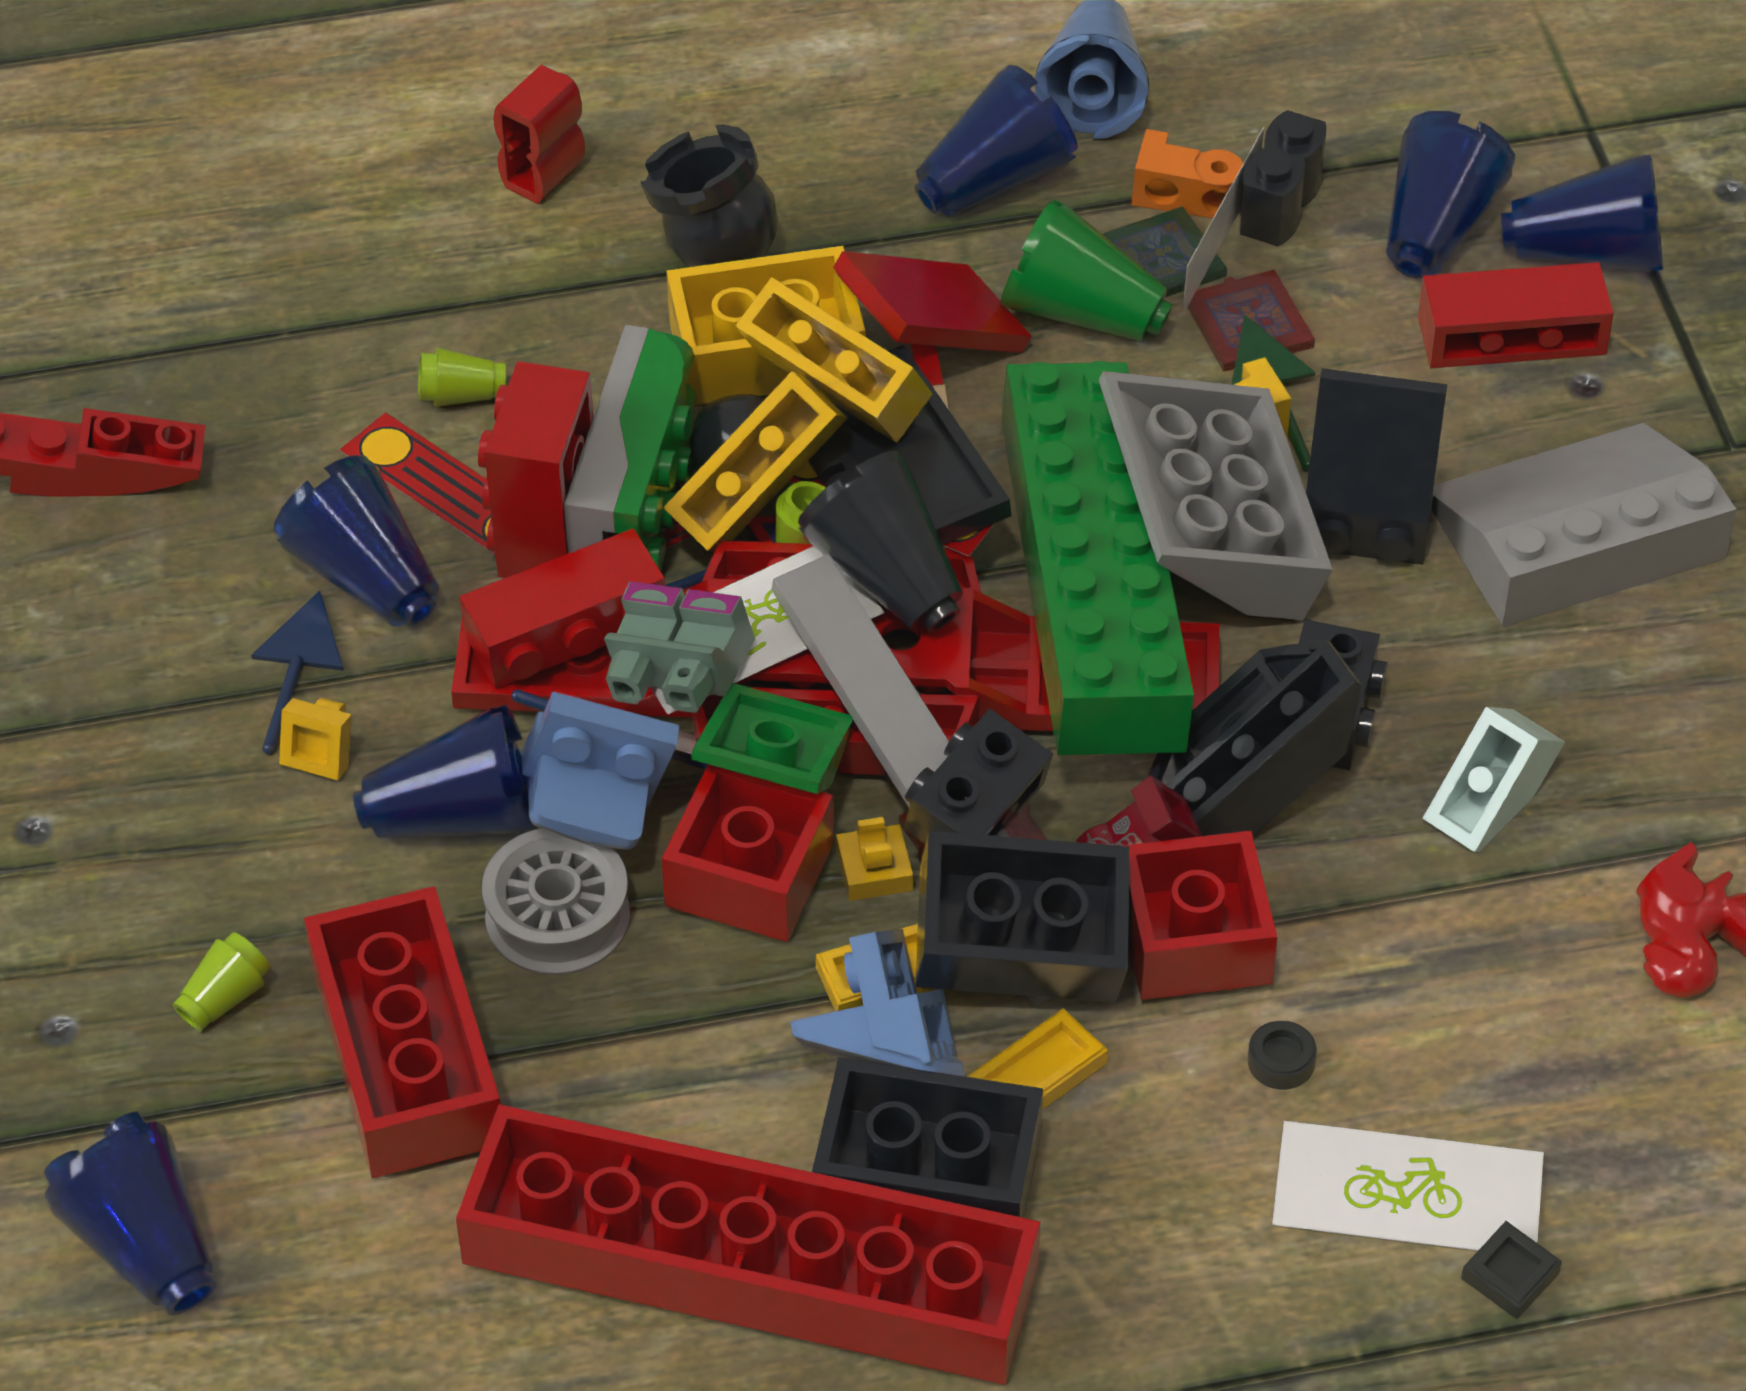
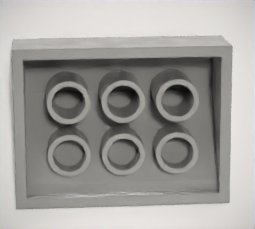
[1099,371,1333,620]
[1431,423,1737,627]

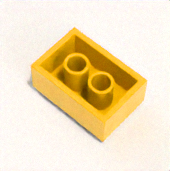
[666,246,866,405]

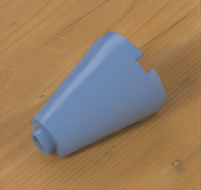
[1035,0,1149,139]

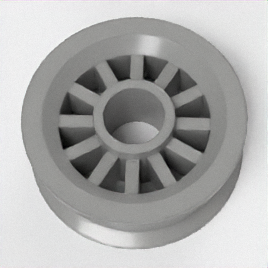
[482,828,630,975]

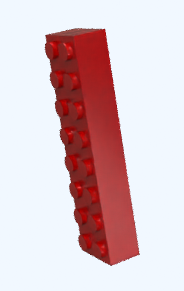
[456,1104,1040,1385]

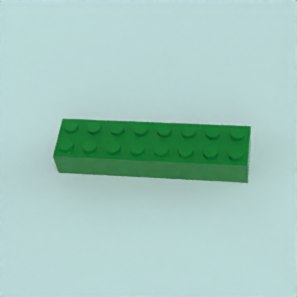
[1001,361,1194,756]

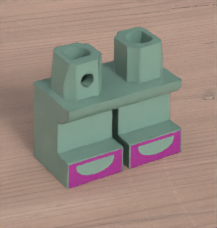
[604,581,755,713]

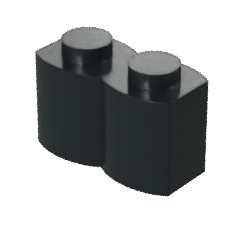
[1239,110,1327,246]

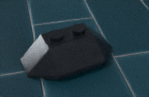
[1148,638,1362,836]

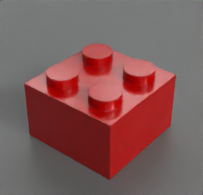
[661,764,834,942]
[1124,831,1277,1000]

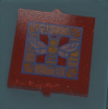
[1187,269,1315,372]

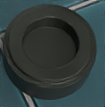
[1248,1021,1317,1090]

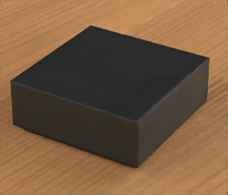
[1461,1221,1562,1320]

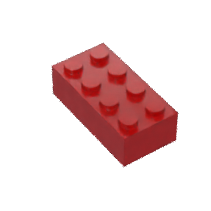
[304,886,501,1179]

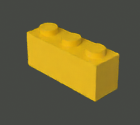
[735,277,933,443]
[663,371,848,552]

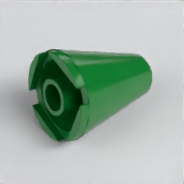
[1000,199,1173,342]

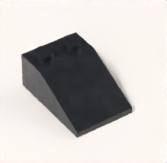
[1306,368,1448,565]

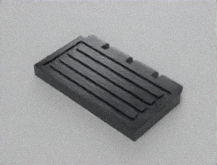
[808,344,1012,544]

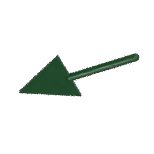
[1231,315,1316,471]

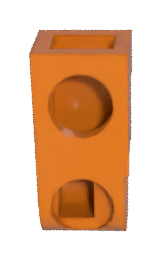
[1131,129,1243,218]

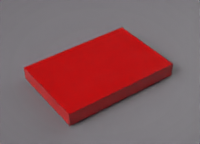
[833,251,1032,353]

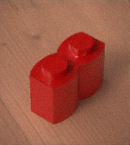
[493,64,585,204]

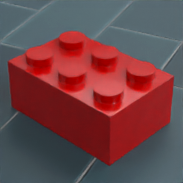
[478,361,594,578]

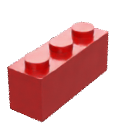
[1418,262,1614,369]
[459,528,666,689]

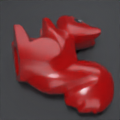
[1636,842,1746,998]

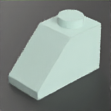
[1422,707,1565,852]

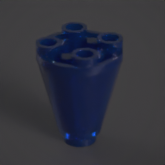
[43,1111,216,1316]

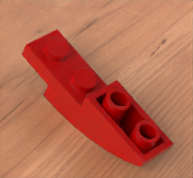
[0,408,206,497]

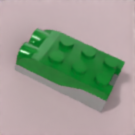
[564,325,697,571]

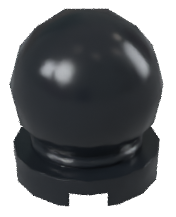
[641,124,778,268]

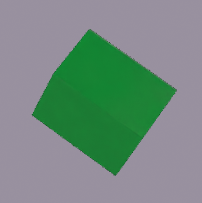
[691,683,854,794]

